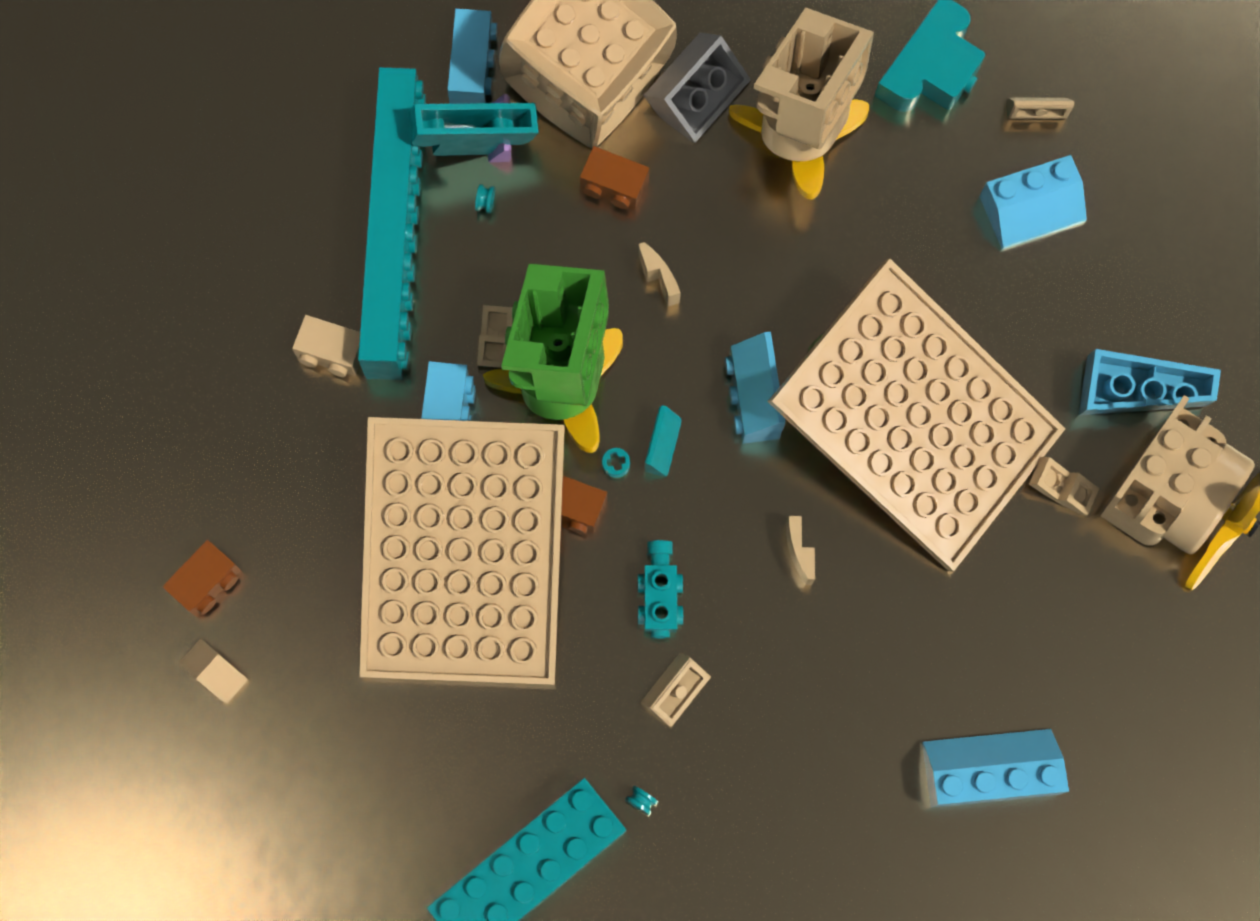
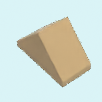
[179,639,250,705]

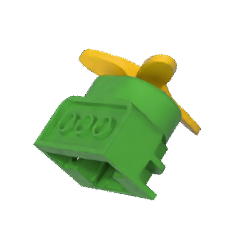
[483,264,623,453]

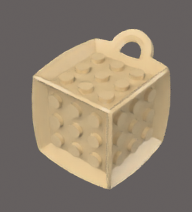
[499,0,677,149]

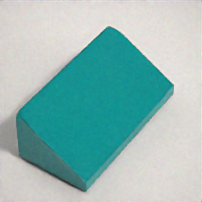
[644,405,682,477]

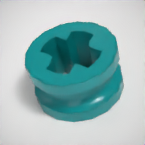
[475,184,495,214]
[602,448,630,478]
[625,786,658,816]

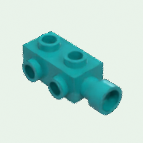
[638,540,683,639]

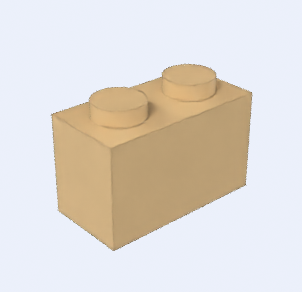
[292,315,360,377]

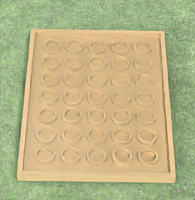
[768,258,1066,571]
[359,417,565,685]

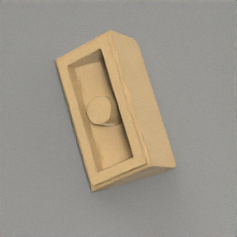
[1007,98,1074,119]
[641,653,711,727]

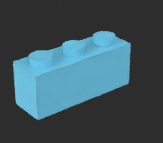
[447,9,498,104]

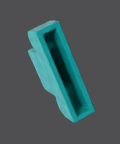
[874,0,985,112]
[409,103,539,156]

